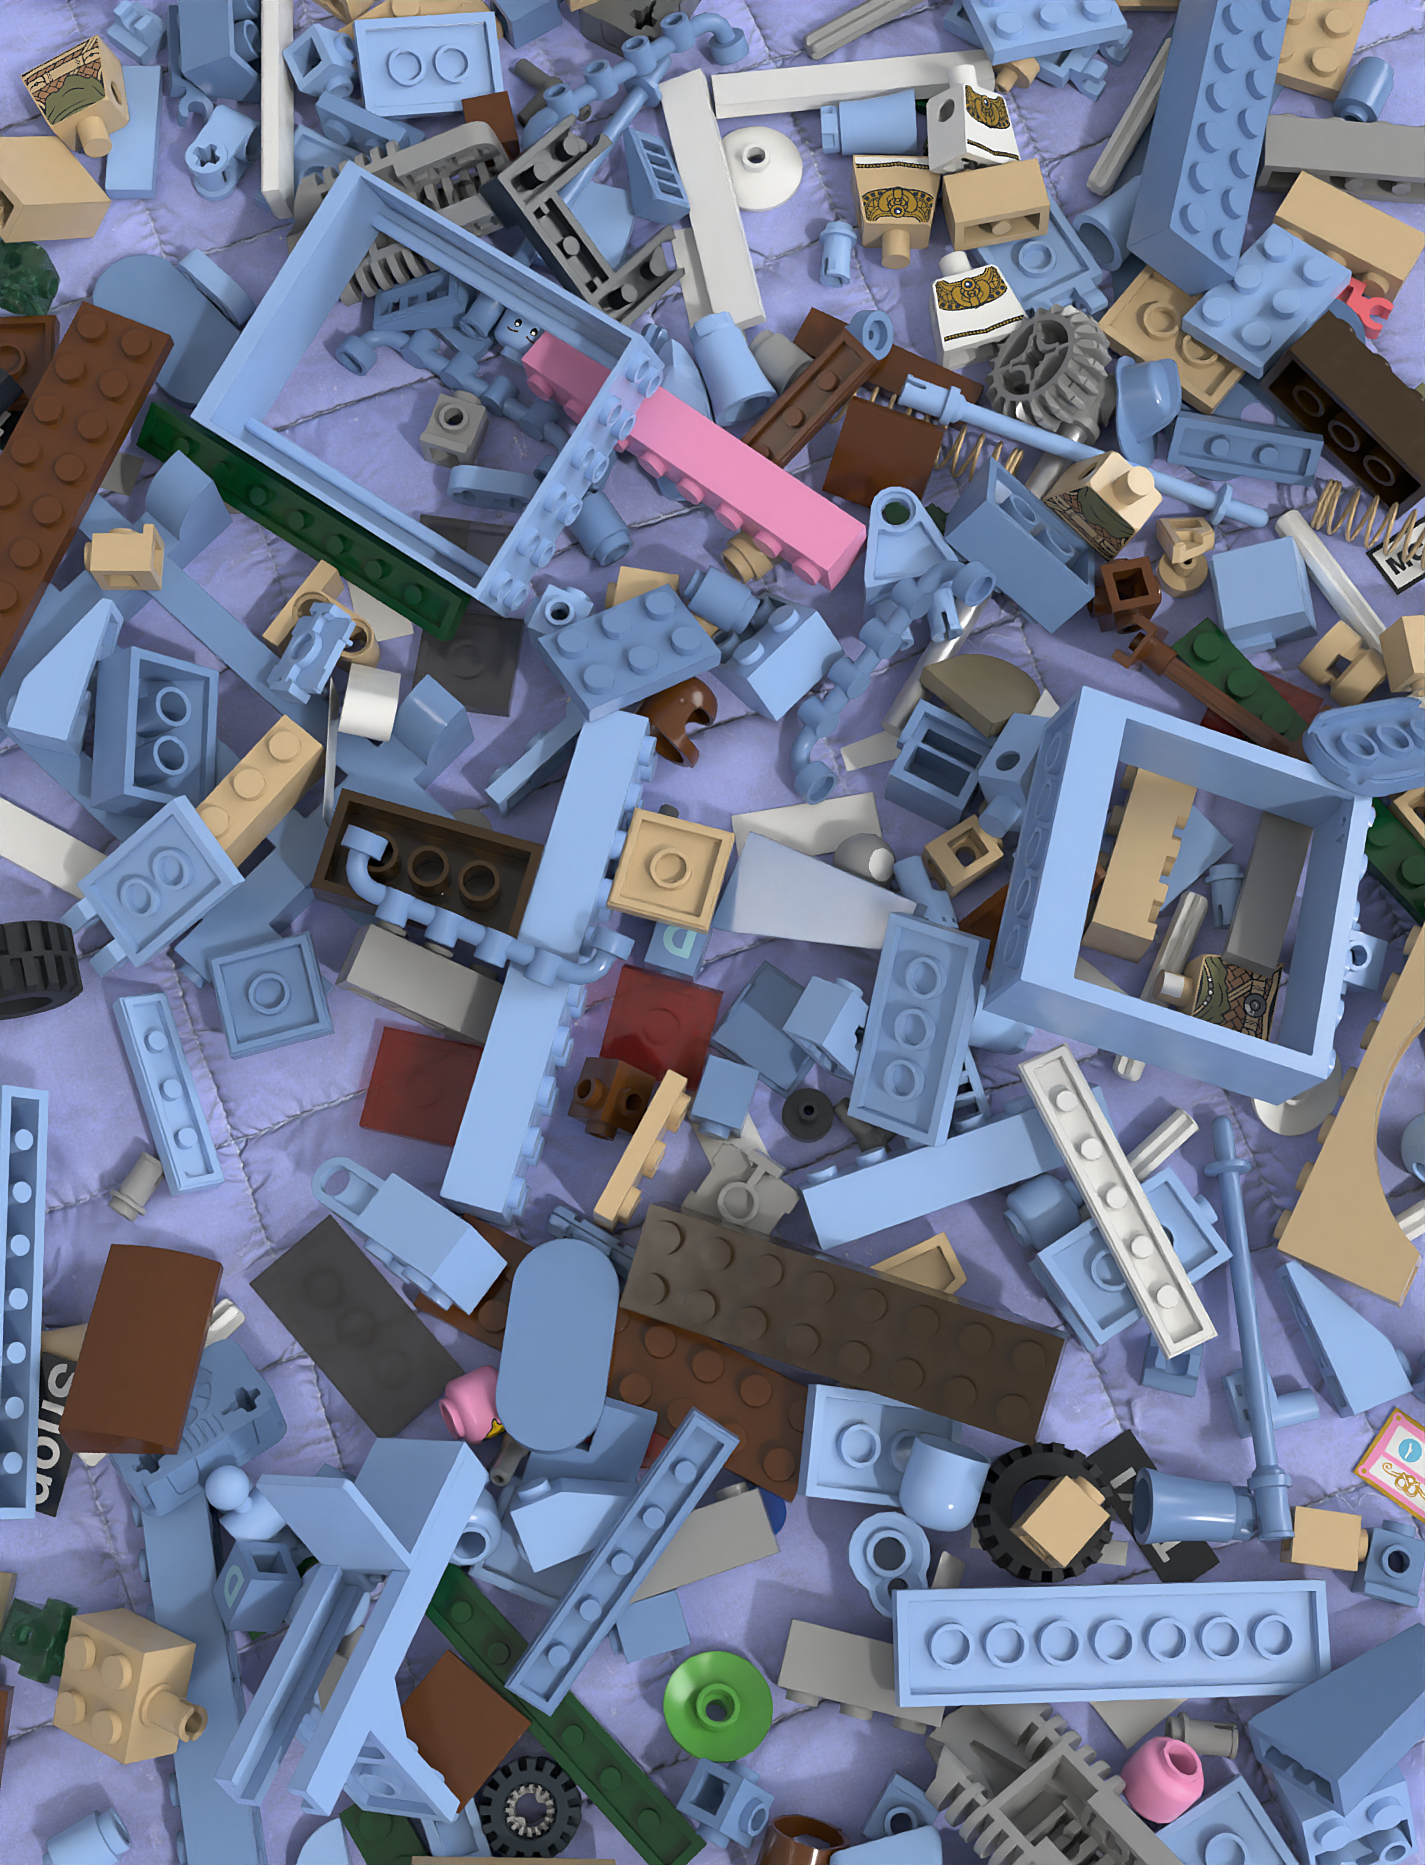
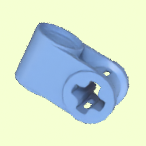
[185,104,261,201]

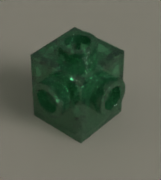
[0,239,61,316]
[0,1597,79,1684]

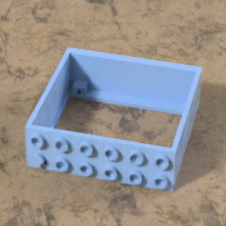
[982,685,1375,1106]

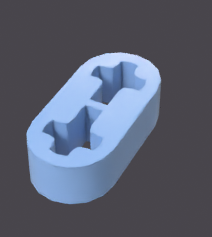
[177,248,256,327]
[447,465,541,513]

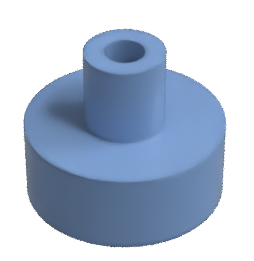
[845,310,894,360]

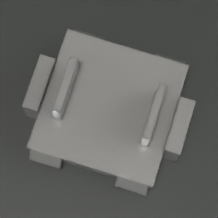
[681,1143,801,1235]

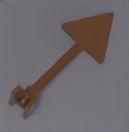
[1111,615,1377,817]

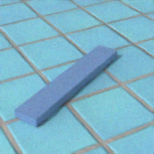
[504,1406,740,1717]

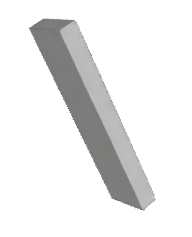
[1220,810,1314,978]

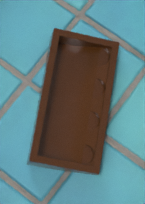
[58,1244,224,1455]

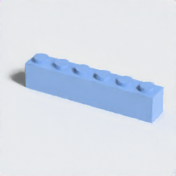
[796,1082,1120,1251]

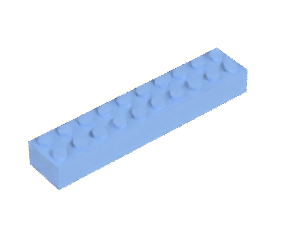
[439,710,658,1228]

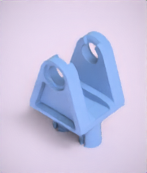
[863,486,963,651]

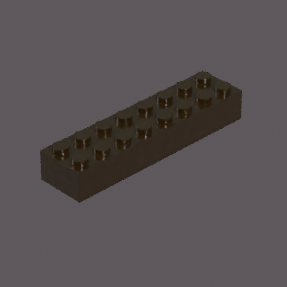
[619,1201,1070,1446]

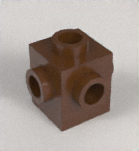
[1086,556,1162,634]
[567,1056,656,1141]

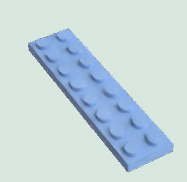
[892,1578,1331,1707]

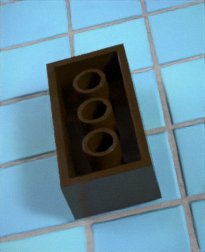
[1258,310,1425,520]
[311,788,545,942]

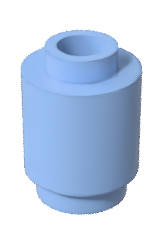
[42,1808,132,1865]

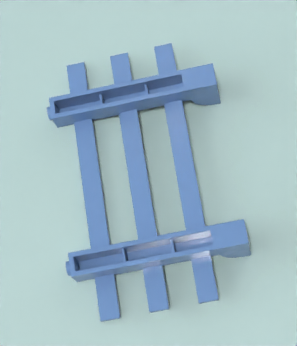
[0,450,475,997]

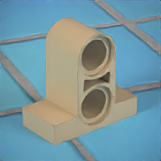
[262,559,381,673]

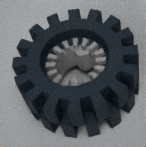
[479,1756,582,1858]

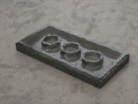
[249,1214,466,1438]

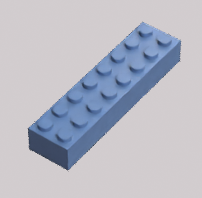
[1126,0,1291,297]

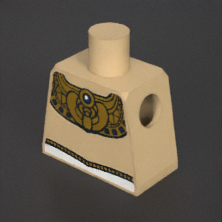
[851,155,942,269]

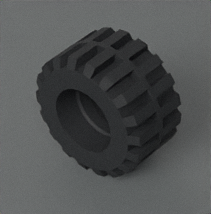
[0,920,83,1020]
[972,1442,1116,1583]

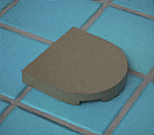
[919,654,1040,738]

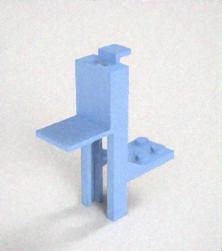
[213,1438,490,1823]

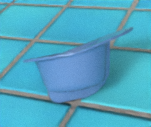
[1114,355,1182,467]

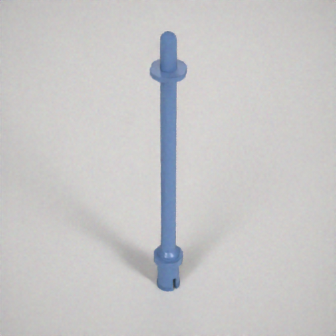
[459,55,672,341]
[1203,1115,1295,1541]

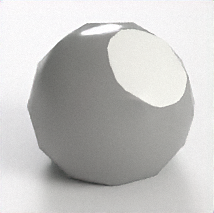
[832,833,897,888]

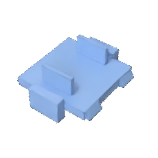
[266,602,356,704]

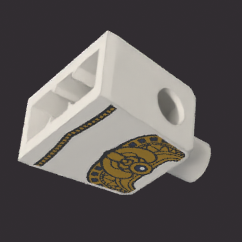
[926,65,1021,176]
[928,251,1028,371]

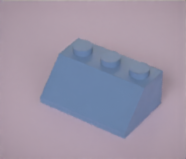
[176,0,261,104]
[944,456,1096,634]
[90,646,219,818]

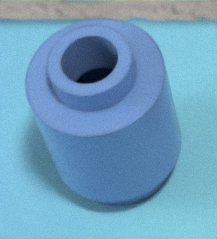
[1332,56,1394,123]
[568,491,633,566]
[682,565,760,634]

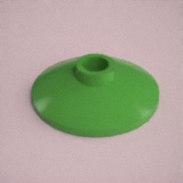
[663,1651,773,1763]

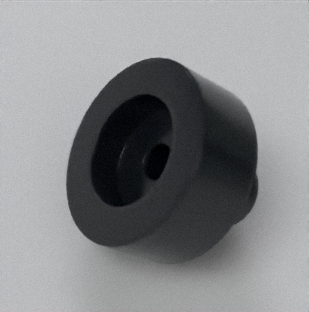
[782,1088,834,1143]

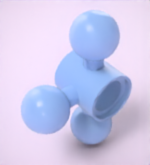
[205,1465,304,1568]

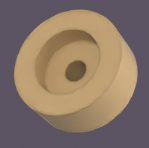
[992,57,1040,95]
[1156,553,1208,598]

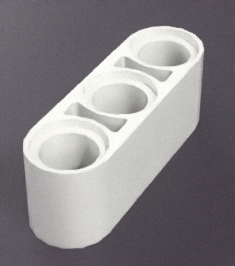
[338,662,401,743]

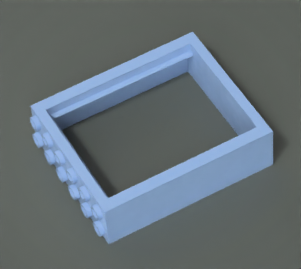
[190,160,665,618]

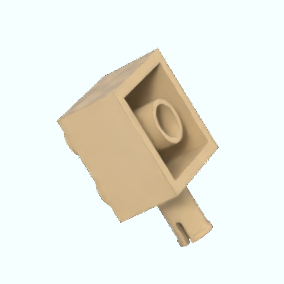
[52,1608,208,1765]

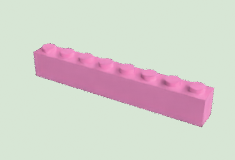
[521,331,868,591]

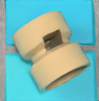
[1297,620,1387,707]

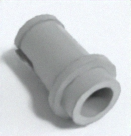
[107,1152,165,1222]
[1165,1712,1239,1759]

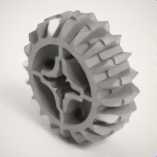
[984,303,1112,432]

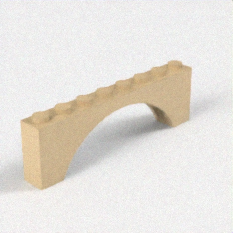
[1273,903,1425,1308]

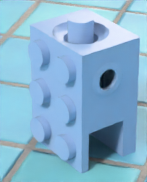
[1027,1166,1233,1353]

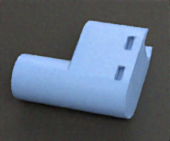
[892,856,959,930]
[1221,1365,1320,1439]

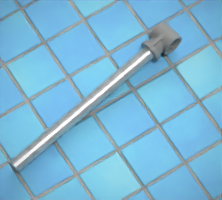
[881,370,1117,738]

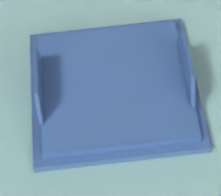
[705,960,816,1099]

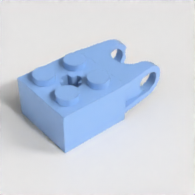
[311,1156,508,1315]

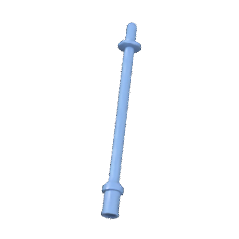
[897,374,1269,528]

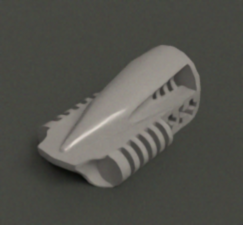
[286,121,510,307]
[925,1703,1183,1865]

